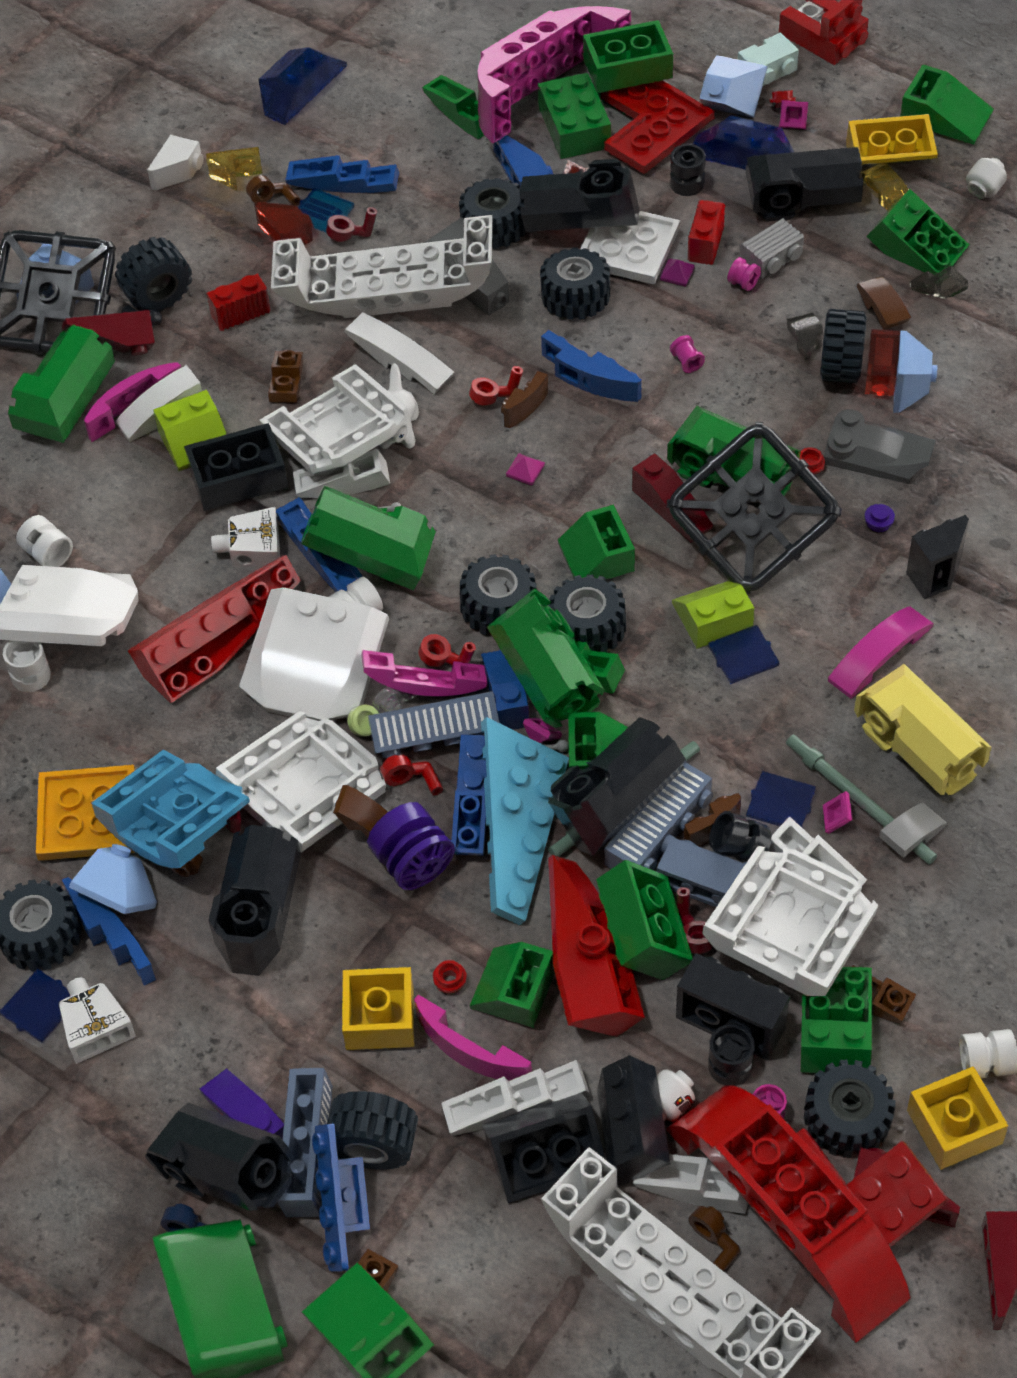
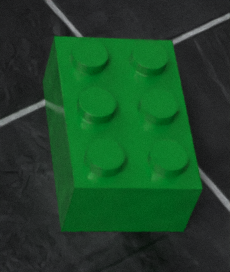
[583,20,673,93]
[538,73,611,159]
[596,859,693,981]

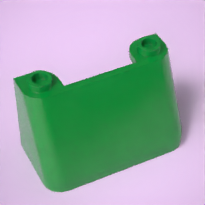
[153,1219,288,1378]

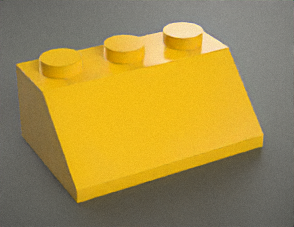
[846,114,938,165]

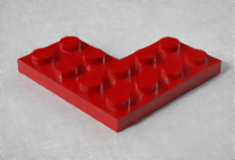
[601,80,714,174]
[797,1128,950,1247]

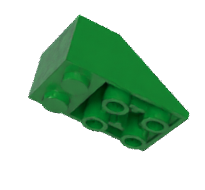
[900,64,994,145]
[866,189,970,280]
[800,967,872,1073]
[301,1262,434,1378]

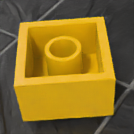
[342,967,414,1050]
[907,1066,1009,1170]

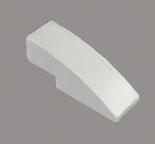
[116,365,202,442]
[293,449,390,498]
[768,817,867,886]
[633,1154,748,1214]

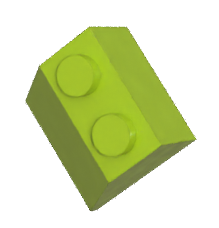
[153,390,227,471]
[672,581,754,649]

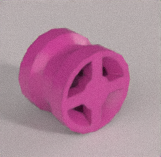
[727,257,761,291]

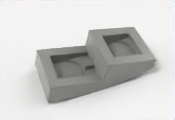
[879,803,947,858]

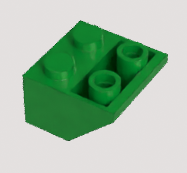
[558,504,635,579]
[568,712,628,770]
[469,942,555,1027]

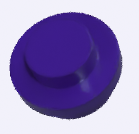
[864,504,895,532]

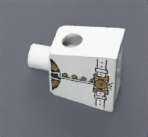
[211,507,280,570]
[59,977,136,1064]

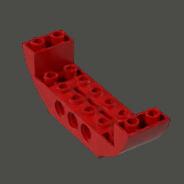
[666,1085,911,1343]

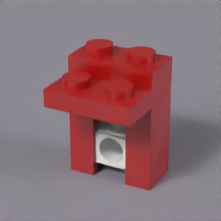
[779,0,869,65]

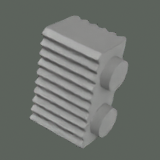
[740,218,804,279]

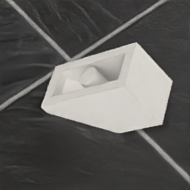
[147,135,204,190]

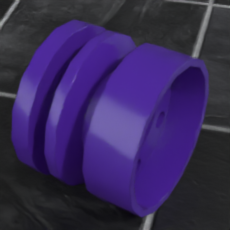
[367,802,455,890]

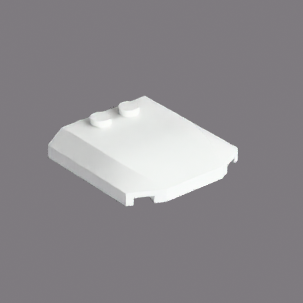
[260,364,409,474]
[0,565,139,646]
[239,588,389,722]
[216,711,386,852]
[702,846,878,996]

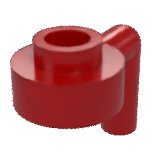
[469,366,523,406]
[418,634,476,667]
[380,755,443,796]

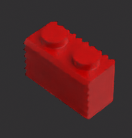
[687,200,726,265]
[206,273,271,331]

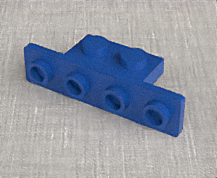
[312,1124,370,1271]

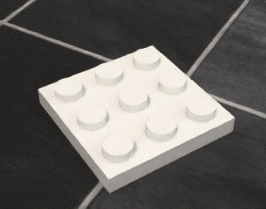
[580,211,680,284]

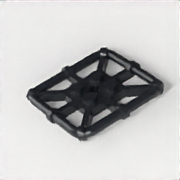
[0,230,116,355]
[666,422,842,594]

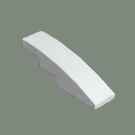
[344,312,454,394]
[441,1060,590,1136]

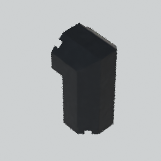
[746,147,863,222]
[520,159,640,232]
[548,717,686,856]
[208,825,301,976]
[145,1102,294,1211]

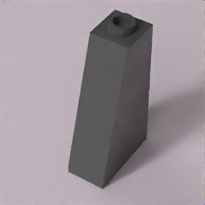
[424,217,509,315]

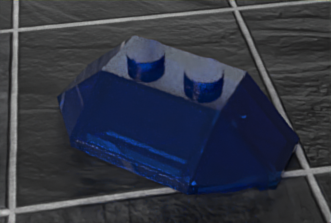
[258,47,347,125]
[693,116,794,170]

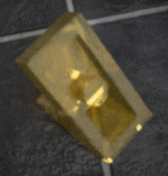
[206,147,263,191]

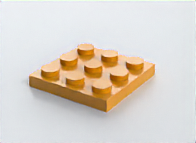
[36,765,135,861]

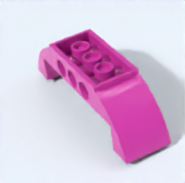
[478,6,631,143]

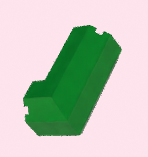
[8,325,115,443]
[667,406,800,496]
[301,485,436,591]
[487,589,604,728]

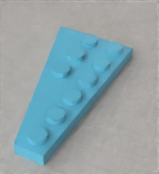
[481,717,569,925]

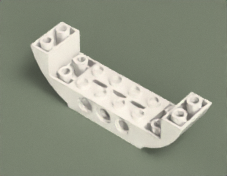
[271,215,492,318]
[541,1147,821,1378]

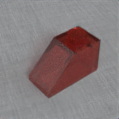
[254,202,313,245]
[865,329,900,396]

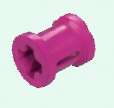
[669,335,705,373]

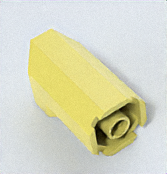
[854,664,992,795]

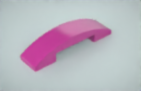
[84,362,181,442]
[828,606,934,699]
[361,650,487,696]
[414,995,532,1081]

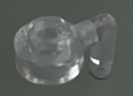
[372,687,417,713]

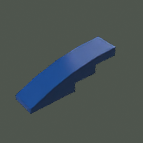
[285,155,399,193]
[276,497,363,592]
[62,877,156,985]

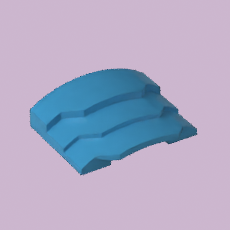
[91,749,250,868]

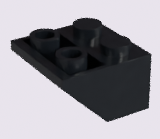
[906,515,969,599]

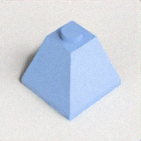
[699,55,767,118]
[893,331,937,413]
[69,844,157,914]

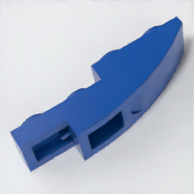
[541,330,642,402]
[451,734,487,856]

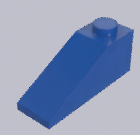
[493,135,553,187]
[481,650,529,730]

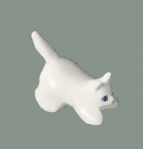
[379,364,419,449]

